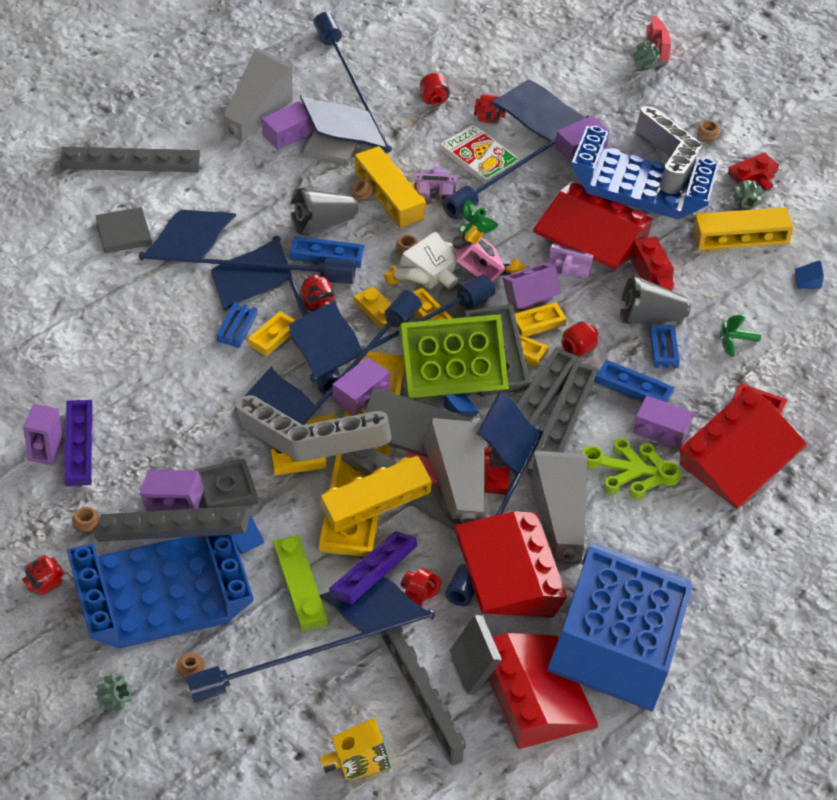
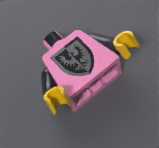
[452,225,526,282]

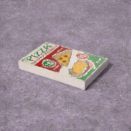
[440,125,520,184]

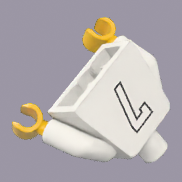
[383,231,459,290]

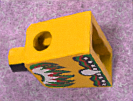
[320,717,391,780]

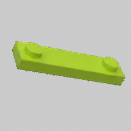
[273,535,327,631]

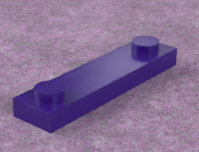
[65,400,93,486]
[329,531,418,604]

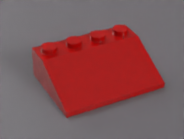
[533,182,653,270]
[679,386,807,510]
[454,511,568,618]
[488,633,599,750]

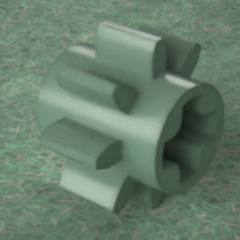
[633,41,660,69]
[733,180,763,209]
[96,675,132,710]

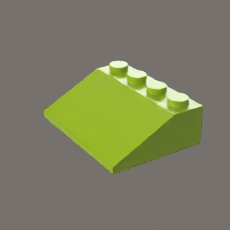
[399,314,509,399]

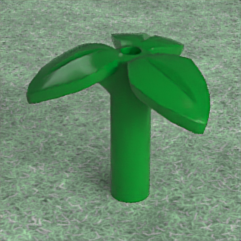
[459,200,498,235]
[720,315,761,357]

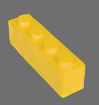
[355,146,426,228]
[692,207,793,250]
[321,455,432,533]

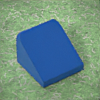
[795,261,824,289]
[444,394,479,418]
[233,515,264,554]

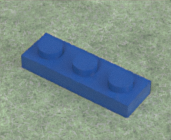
[290,236,365,268]
[595,360,674,403]

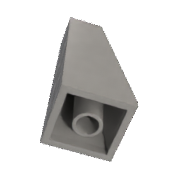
[224,48,293,142]
[423,418,484,523]
[531,451,587,562]

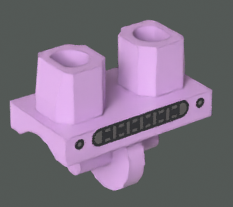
[414,163,457,201]
[548,244,594,279]

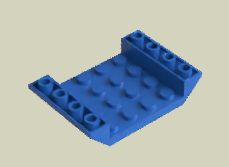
[571,126,719,220]
[67,534,254,649]
[547,541,693,712]

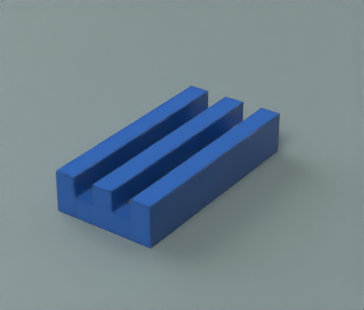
[216,302,258,348]
[649,325,680,368]

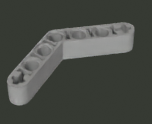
[635,107,702,194]
[236,395,391,461]

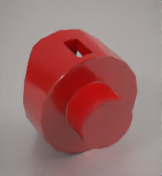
[400,568,442,607]

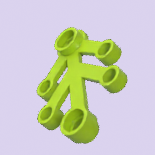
[582,438,681,499]

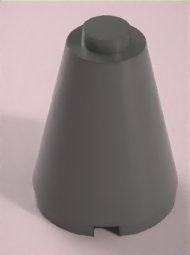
[291,188,358,235]
[620,276,691,324]

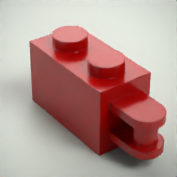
[631,236,674,291]

